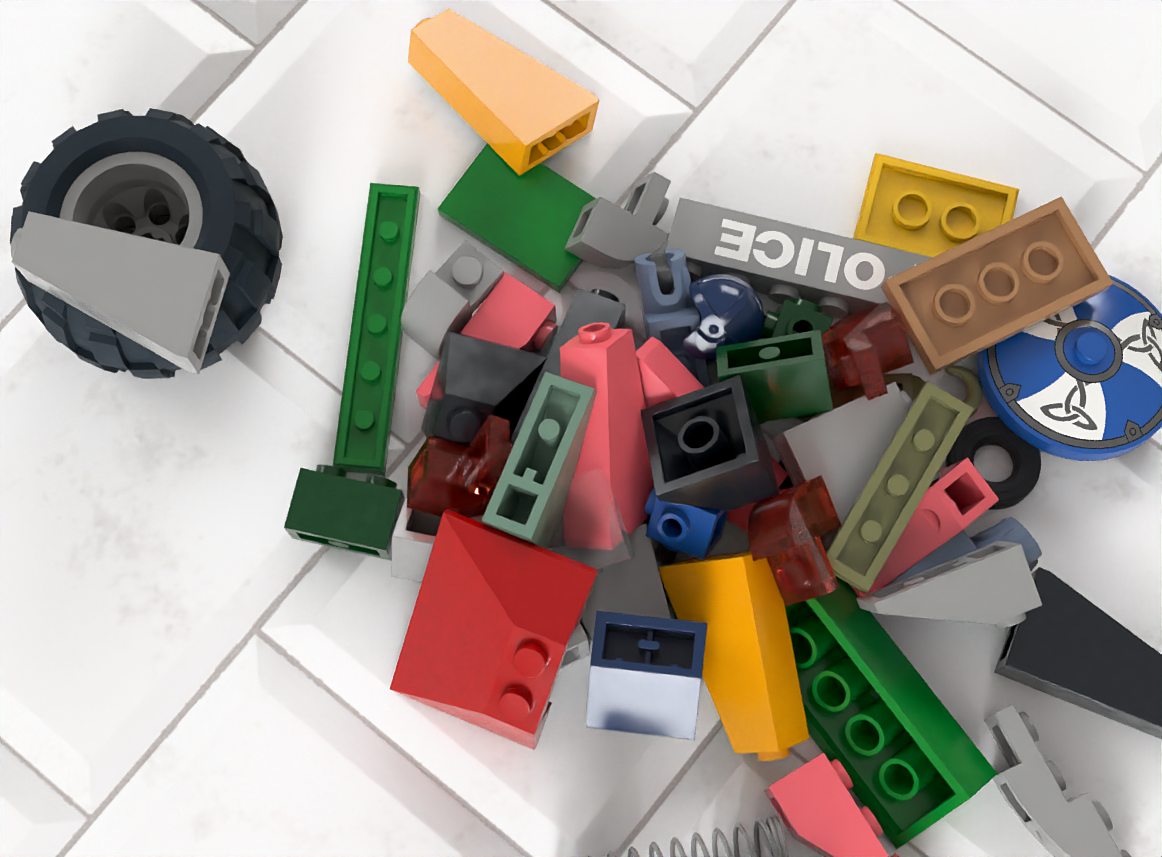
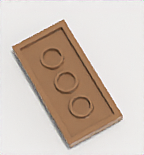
[881,196,1113,376]

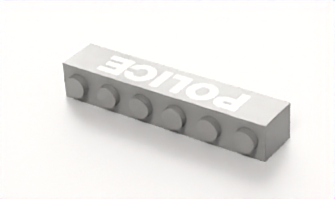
[666,198,933,329]

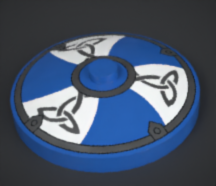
[976,275,1162,461]

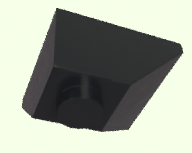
[421,331,547,455]
[640,375,779,511]

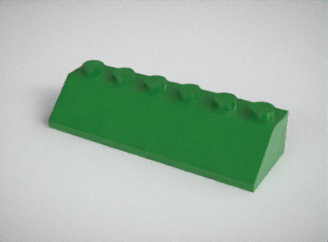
[746,518,997,849]

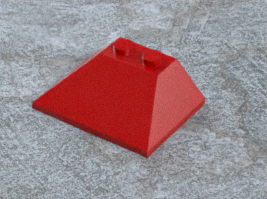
[389,509,599,750]

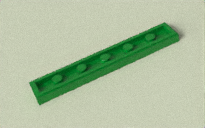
[333,183,420,475]

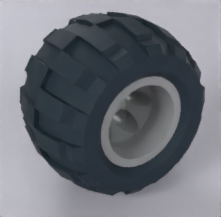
[10,108,283,379]

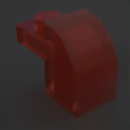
[821,302,914,400]
[407,415,514,518]
[748,475,841,606]

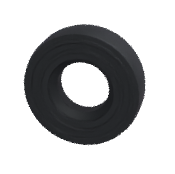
[946,417,1041,510]

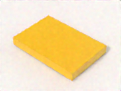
[853,153,1020,257]

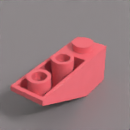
[849,457,999,597]
[764,753,899,857]

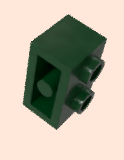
[716,330,833,425]
[284,465,405,561]

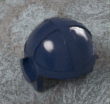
[683,274,765,361]

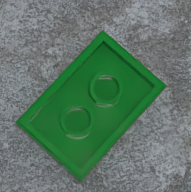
[438,143,596,293]

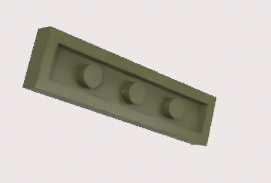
[818,381,974,593]

